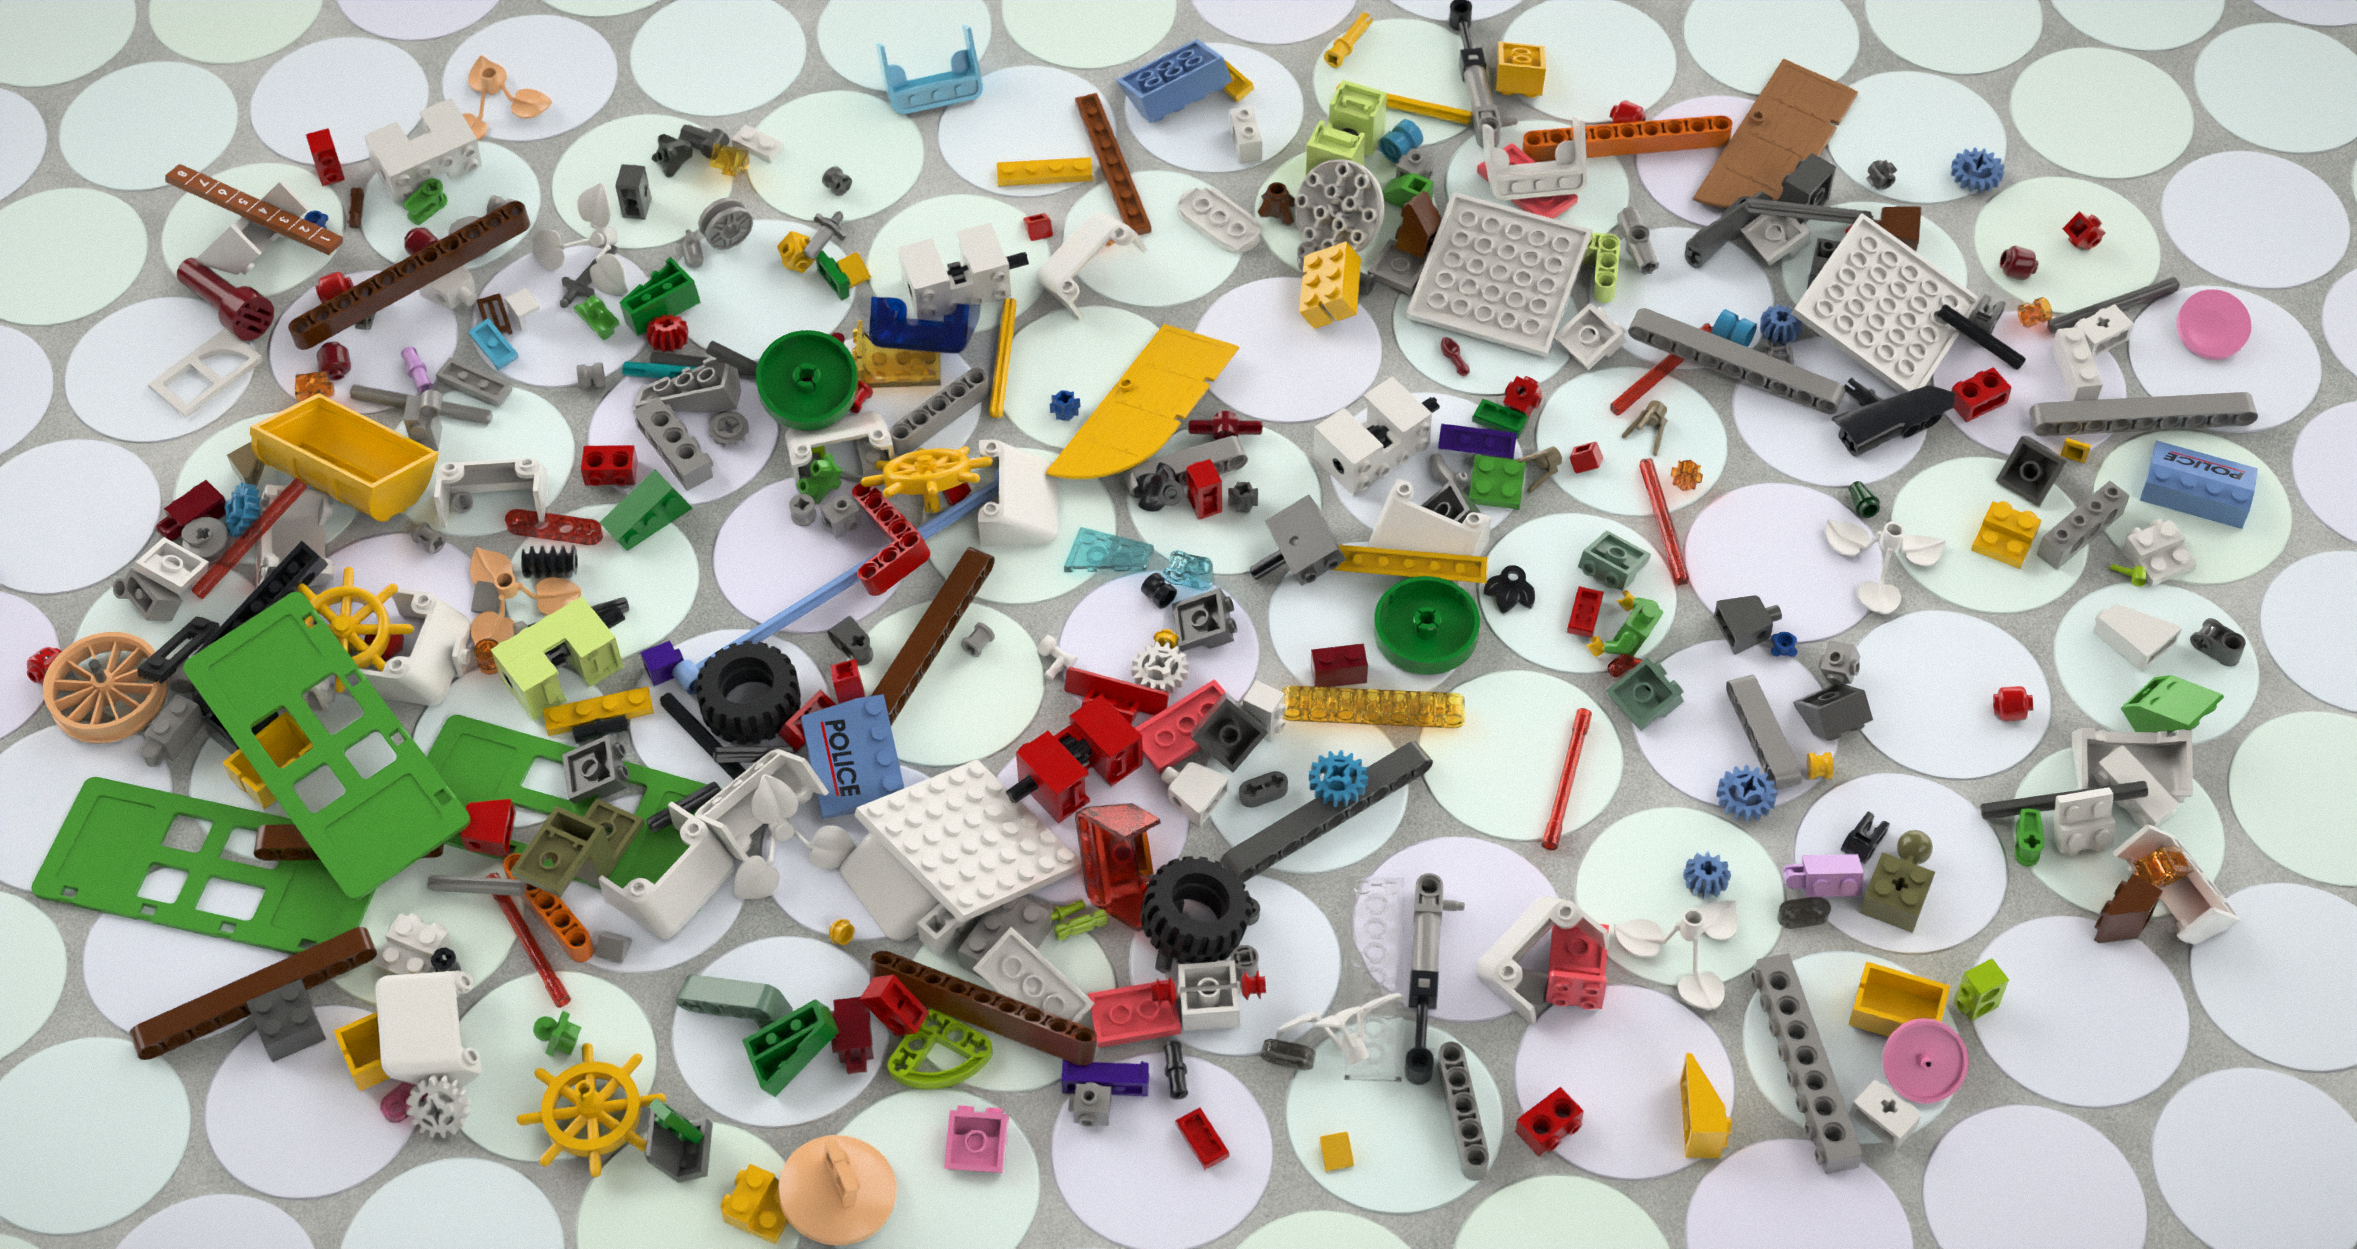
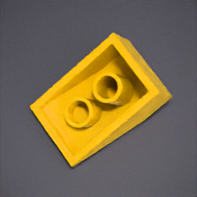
[1495,41,1546,98]
[1680,1053,1732,1158]

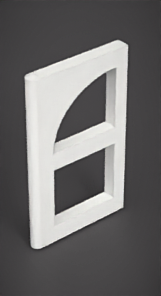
[147,328,264,418]

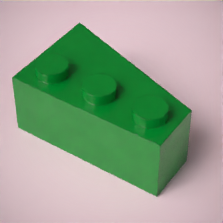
[619,257,701,336]
[599,469,693,551]
[742,999,839,1097]

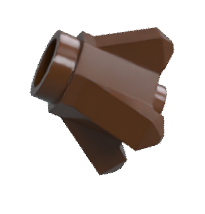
[1257,182,1295,226]

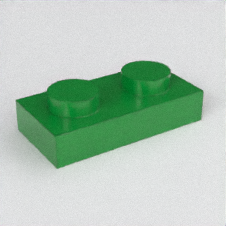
[815,250,850,301]
[648,1098,704,1144]

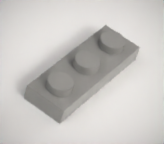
[435,358,513,407]

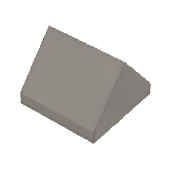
[596,931,632,963]

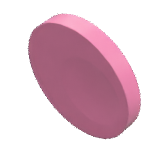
[2176,289,2251,360]
[1882,1018,1969,1104]

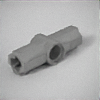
[1617,207,1659,275]

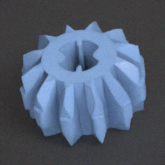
[1760,303,1802,346]
[1683,851,1731,899]

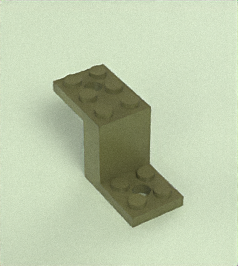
[511,798,644,898]

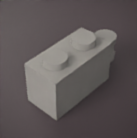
[141,694,204,768]

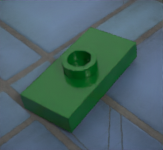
[1472,399,1529,439]

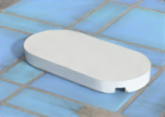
[1178,187,1261,253]

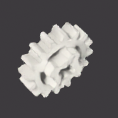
[1131,642,1189,694]
[406,1075,471,1138]

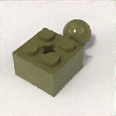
[1859,830,1935,933]

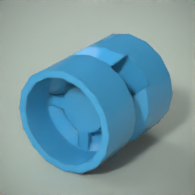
[1379,119,1424,163]
[1711,309,1757,347]

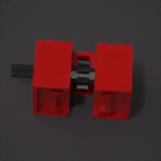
[1006,694,1143,824]

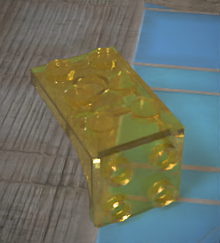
[852,320,941,388]

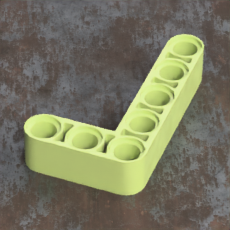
[1582,232,1620,303]

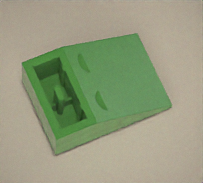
[2120,675,2224,733]

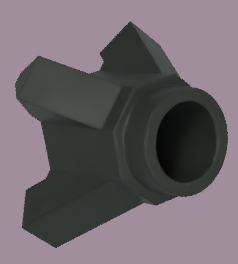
[651,134,693,178]

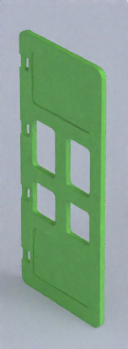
[183,592,470,901]
[427,715,722,913]
[31,777,376,955]

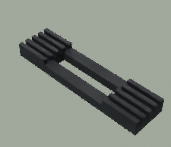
[137,616,220,684]

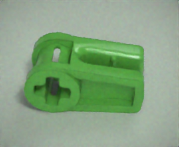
[403,178,448,225]
[2014,809,2045,867]

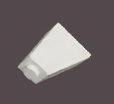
[2093,603,2182,672]

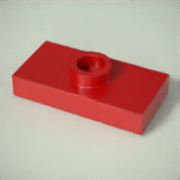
[1567,586,1604,638]
[1175,1107,1230,1170]

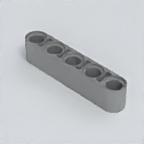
[889,367,989,455]
[1123,436,1248,499]
[1726,674,1802,790]
[1437,1041,1489,1181]

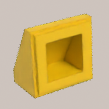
[837,252,871,288]
[2060,438,2091,463]
[1319,1131,1354,1172]

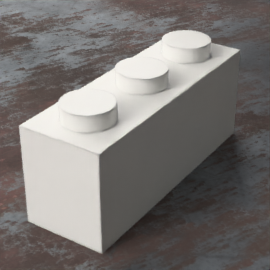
[2051,327,2103,401]
[2092,744,2180,828]

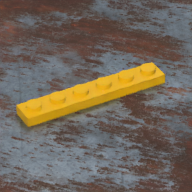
[1333,545,1489,584]

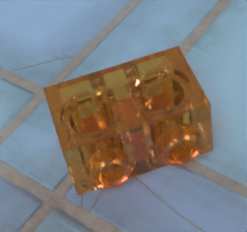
[2133,847,2194,887]

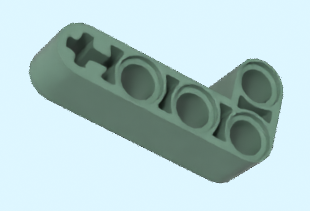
[676,975,793,1029]

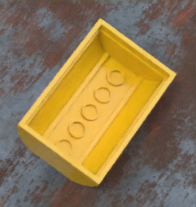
[249,393,439,522]

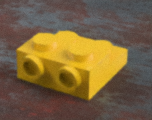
[1971,501,2042,569]
[720,1164,789,1245]

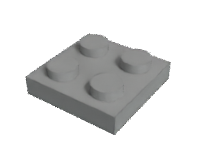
[1367,239,1429,295]

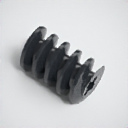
[521,545,578,579]

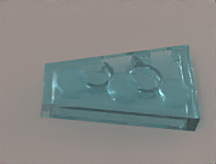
[1064,527,1154,572]

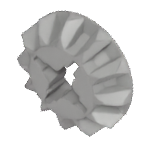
[708,412,749,447]

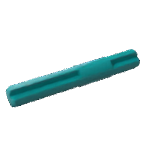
[622,361,697,379]

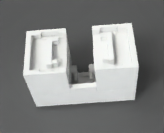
[364,97,482,204]

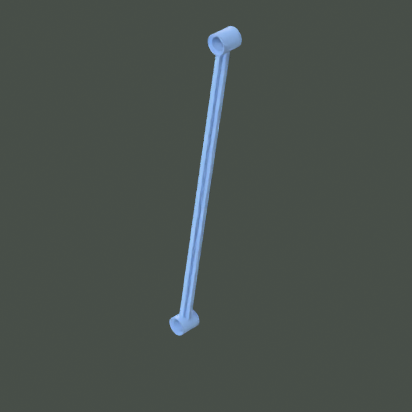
[672,467,999,695]

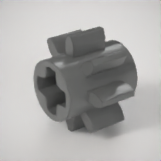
[1866,159,1898,189]
[1228,482,1258,513]

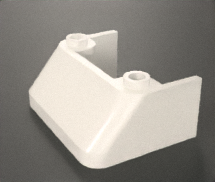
[1482,116,1588,200]
[197,180,309,275]
[434,457,549,528]
[359,588,471,706]
[695,749,829,862]
[598,801,734,939]
[2113,824,2240,945]
[1476,895,1609,1026]

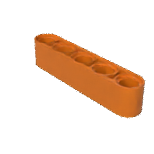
[503,853,594,963]

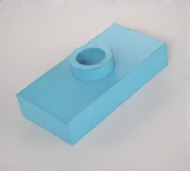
[468,318,519,371]

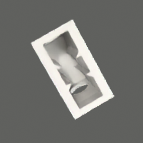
[419,266,477,310]
[1161,762,1230,827]

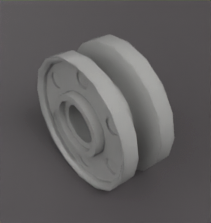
[698,197,753,250]

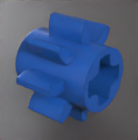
[1049,390,1081,421]

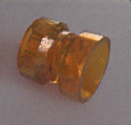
[2017,297,2052,328]
[474,638,499,675]

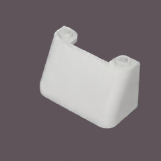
[255,484,335,588]
[2072,728,2193,803]

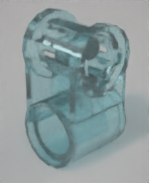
[1162,550,1214,591]

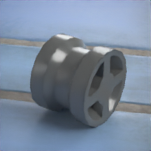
[822,166,852,196]

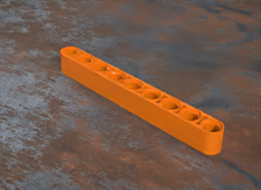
[1522,115,1733,162]

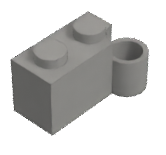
[403,390,443,451]
[113,568,183,621]

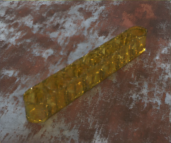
[1281,686,1465,728]

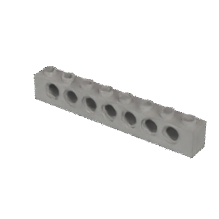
[1751,953,1863,1174]

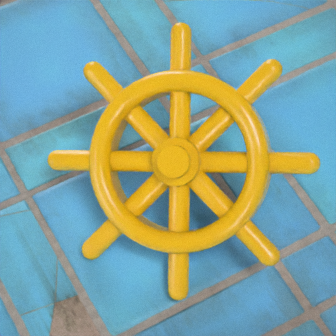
[861,446,993,513]
[297,567,414,693]
[516,1043,666,1178]

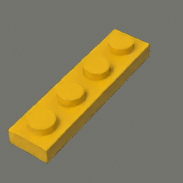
[997,157,1093,186]
[543,686,654,736]

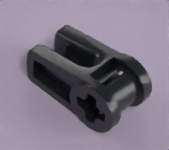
[1840,811,1890,865]

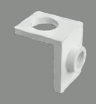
[452,636,471,677]

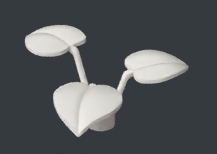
[531,182,629,295]
[1825,518,1946,614]
[733,775,857,899]
[1613,901,1738,1010]
[1276,993,1404,1066]

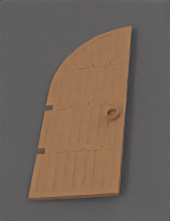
[1693,58,1859,209]

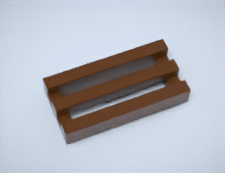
[476,293,513,335]

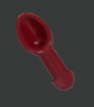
[1440,337,1470,376]

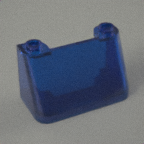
[869,297,981,354]

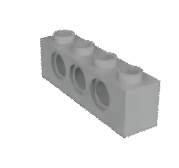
[633,397,713,491]
[2037,480,2130,570]

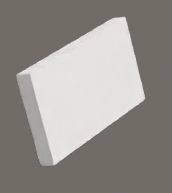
[973,927,1095,1023]

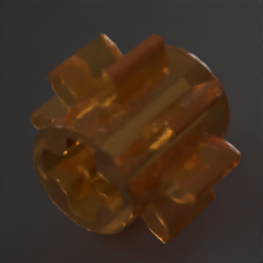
[1670,459,1703,491]

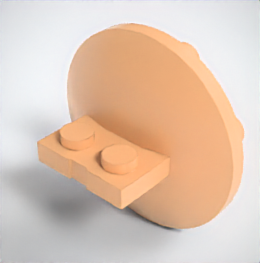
[778,1135,897,1246]

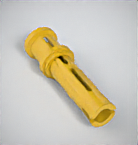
[1324,12,1373,68]

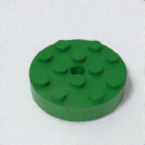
[756,330,858,431]
[1374,576,1480,675]

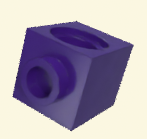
[640,640,684,686]

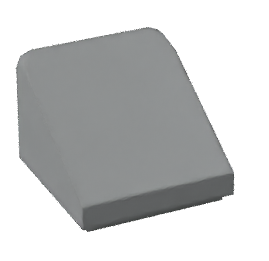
[471,581,500,613]
[1516,968,1548,1005]

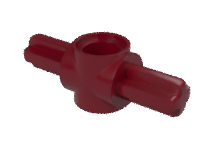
[1188,411,1263,441]

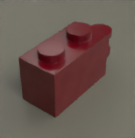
[156,480,226,542]
[831,996,874,1075]

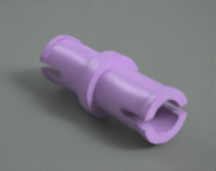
[400,347,433,394]

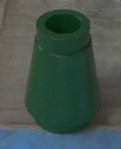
[1849,481,1880,518]

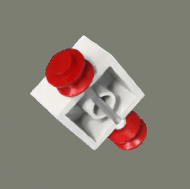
[1151,960,1266,1031]

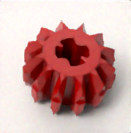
[646,314,688,353]

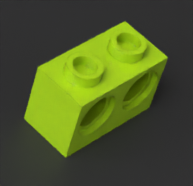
[1954,958,2009,1022]

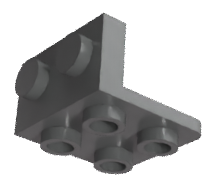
[645,1110,713,1183]

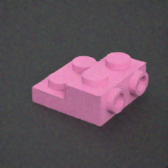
[944,1105,1009,1173]

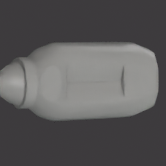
[682,229,704,268]

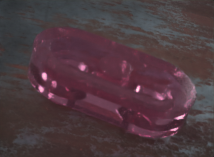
[380,1081,428,1123]

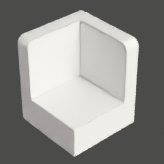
[505,287,540,331]

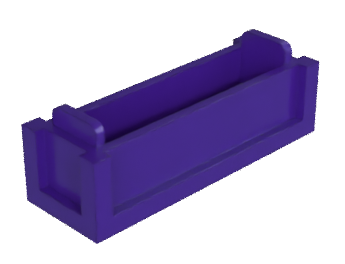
[1438,423,1517,459]
[1061,1060,1150,1097]

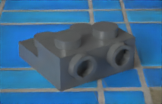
[1172,588,1238,652]
[562,735,630,804]

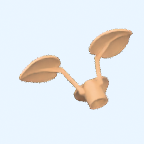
[462,55,552,140]
[470,547,581,652]

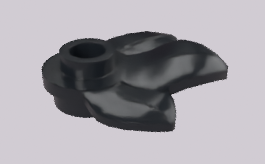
[1136,462,1184,512]
[1483,565,1535,614]

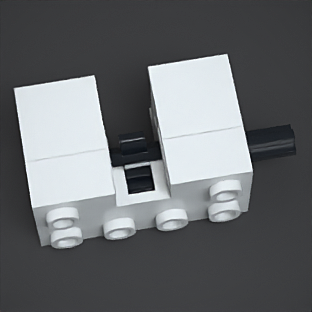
[898,222,1029,321]
[1313,376,1440,496]

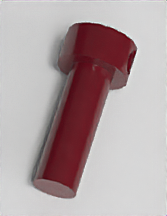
[177,257,274,341]

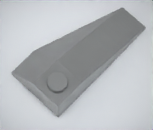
[635,357,741,413]

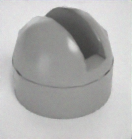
[452,492,473,513]

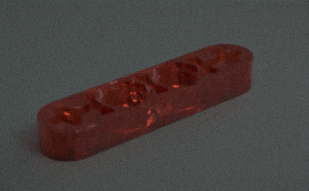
[505,509,603,545]

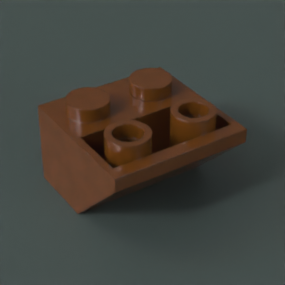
[1395,191,1442,258]
[2094,874,2163,943]

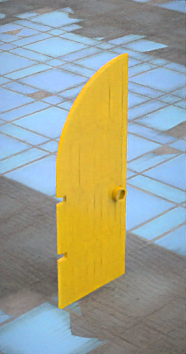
[1046,324,1240,480]

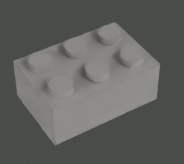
[958,896,1052,979]

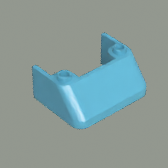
[876,25,983,114]

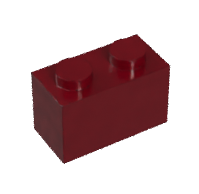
[1311,643,1368,689]

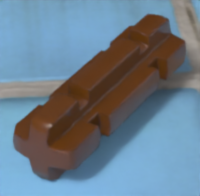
[347,187,364,228]

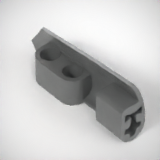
[1684,191,1773,269]

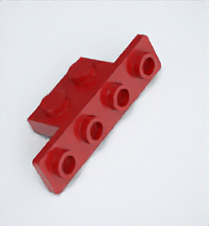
[1064,667,1169,724]

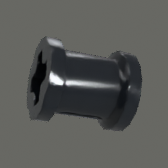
[431,947,461,972]

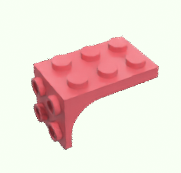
[1545,924,1609,1010]

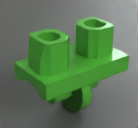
[573,295,620,340]
[797,453,843,505]
[533,1010,582,1057]

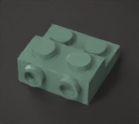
[1578,530,1651,591]
[1606,657,1684,731]

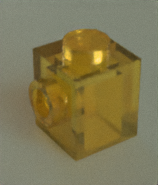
[710,143,750,177]

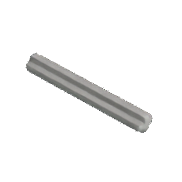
[427,875,527,896]

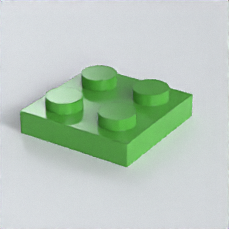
[1469,455,1526,510]

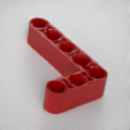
[852,482,931,596]

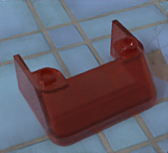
[1075,803,1161,932]

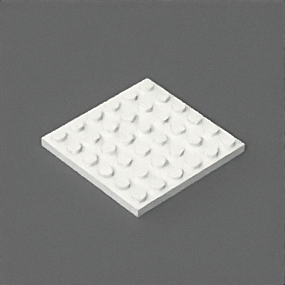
[1406,192,1593,358]
[1790,213,1981,394]
[854,760,1083,923]

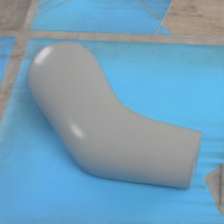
[1429,453,1468,490]

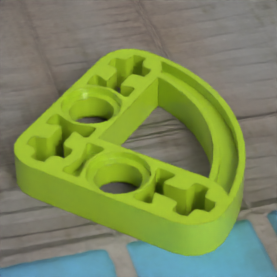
[888,1009,993,1089]

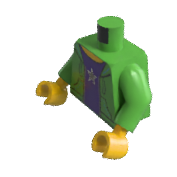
[1586,590,1664,661]

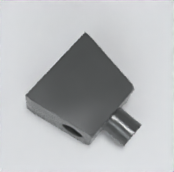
[1714,595,1782,655]

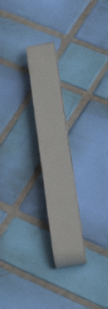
[1628,308,1845,414]
[2029,392,2258,436]

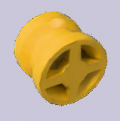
[1806,752,1833,780]

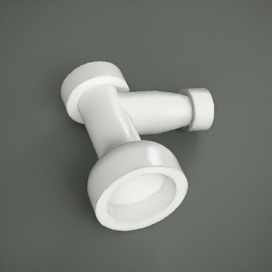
[1037,635,1078,681]

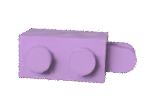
[1783,854,1864,897]

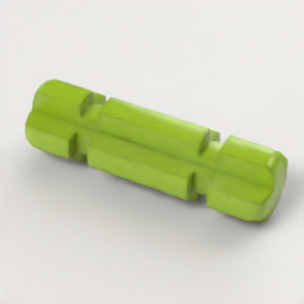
[1054,910,1108,941]

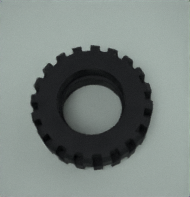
[696,641,801,745]
[1140,856,1252,964]

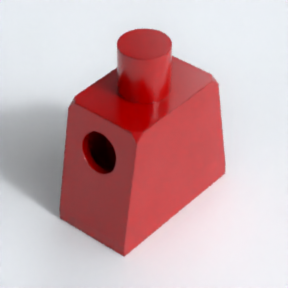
[456,799,516,857]

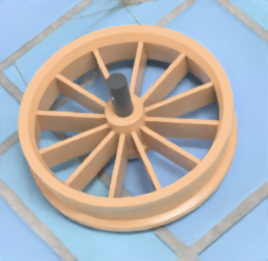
[43,632,168,744]

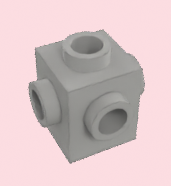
[1396,148,1433,180]
[820,493,863,539]
[1819,641,1861,685]
[1068,1083,1112,1127]

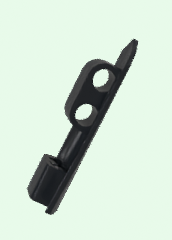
[1831,385,1955,457]

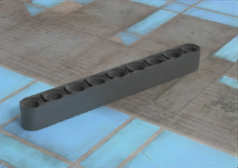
[1220,741,1433,882]

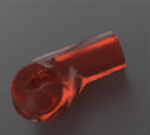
[1607,654,1643,677]

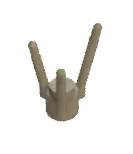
[1622,400,1668,456]
[1517,446,1562,493]

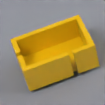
[1299,241,1361,329]
[222,711,313,810]
[1848,961,1950,1037]
[333,1012,391,1092]

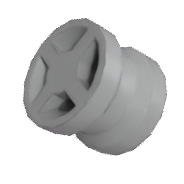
[1297,241,1321,271]
[789,494,817,526]

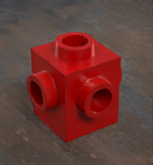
[2062,211,2107,250]
[1503,376,1543,417]

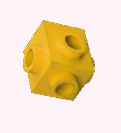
[777,230,815,273]

